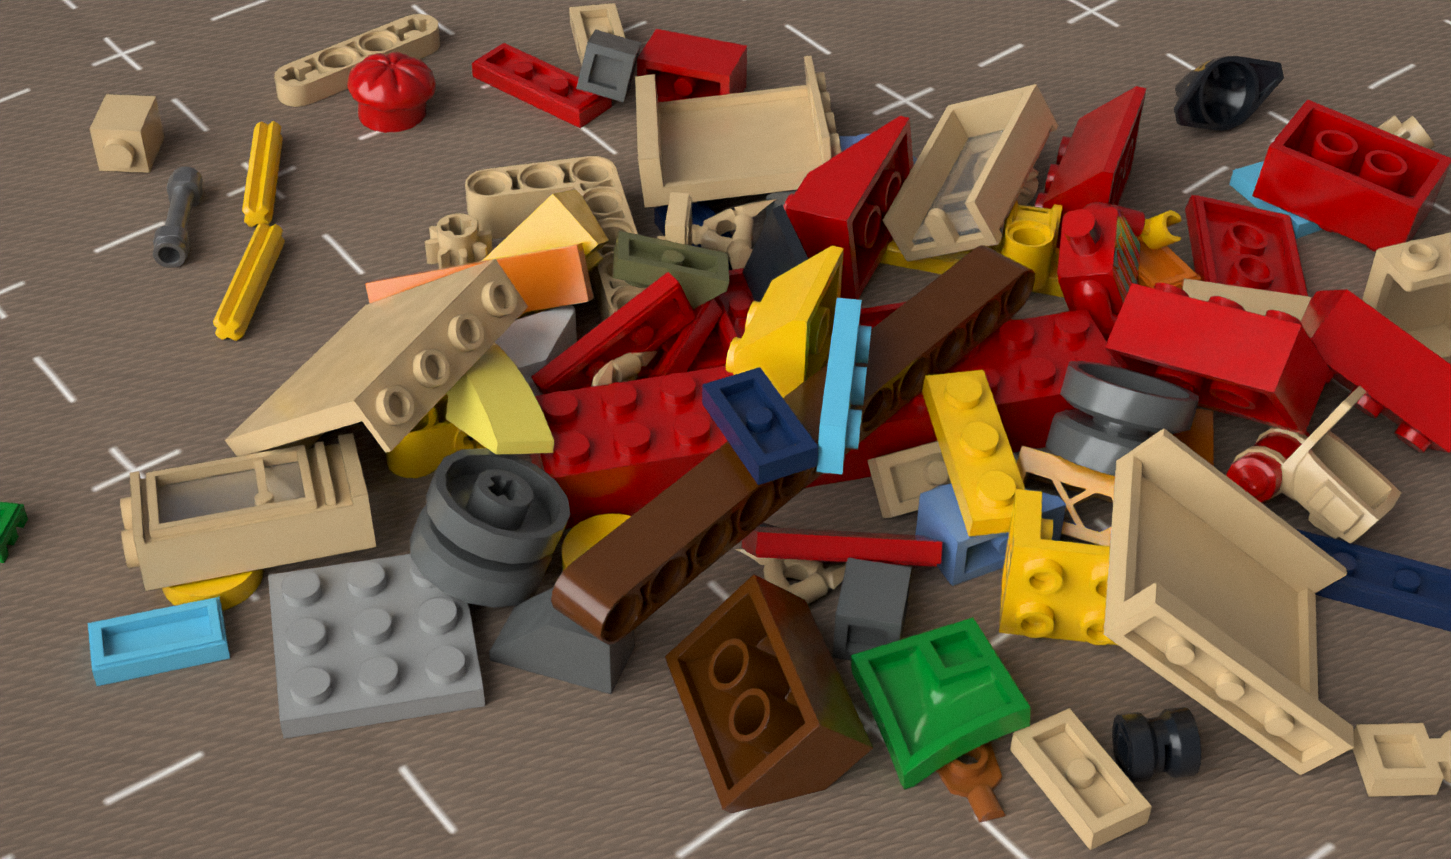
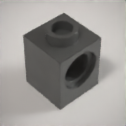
[576,29,642,102]
[832,558,912,661]

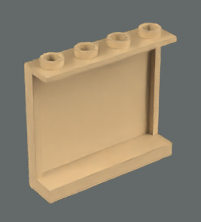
[635,56,841,208]
[225,259,528,457]
[1104,428,1354,775]

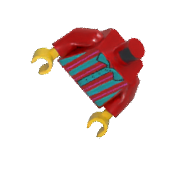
[1057,202,1182,341]

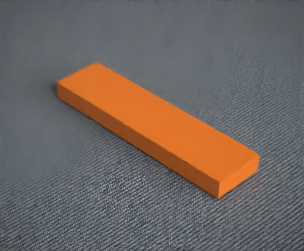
[365,243,594,313]

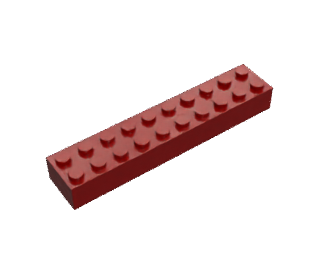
[530,309,1122,529]

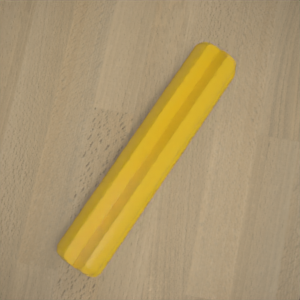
[242,121,283,227]
[213,223,285,341]

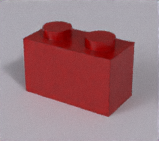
[637,29,747,103]

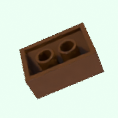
[665,574,873,813]

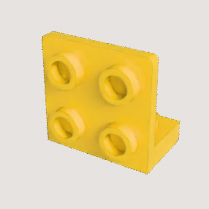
[999,489,1119,646]

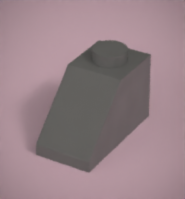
[489,587,635,694]

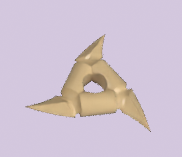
[692,199,777,269]
[591,351,658,387]
[735,549,847,604]

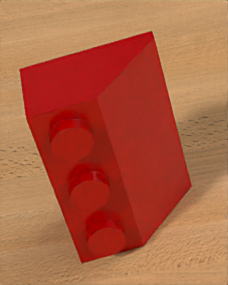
[1034,86,1147,249]
[1301,289,1451,454]

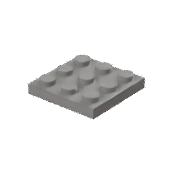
[268,554,485,739]

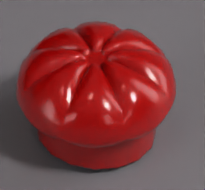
[347,52,436,133]

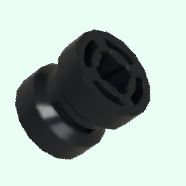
[1112,707,1201,783]

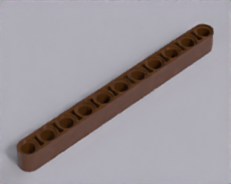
[551,245,1035,645]

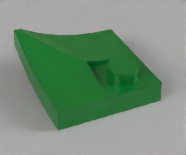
[851,617,1031,790]

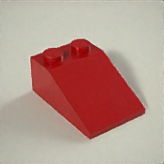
[784,116,914,300]

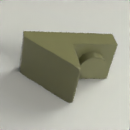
[613,231,729,309]

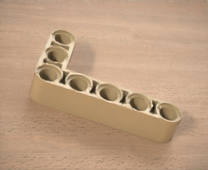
[465,156,646,321]

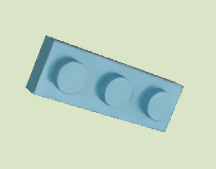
[816,298,872,475]

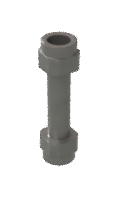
[153,167,203,268]

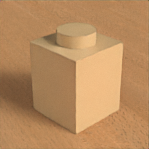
[90,94,164,173]

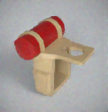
[1226,386,1401,544]

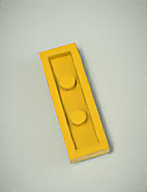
[922,370,1025,537]

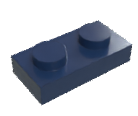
[702,367,819,485]

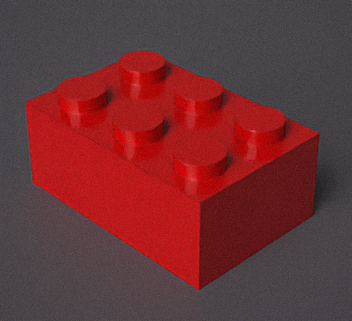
[1252,99,1451,252]
[1105,282,1330,435]

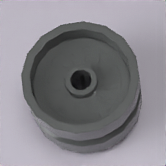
[1045,361,1199,476]
[410,448,571,608]

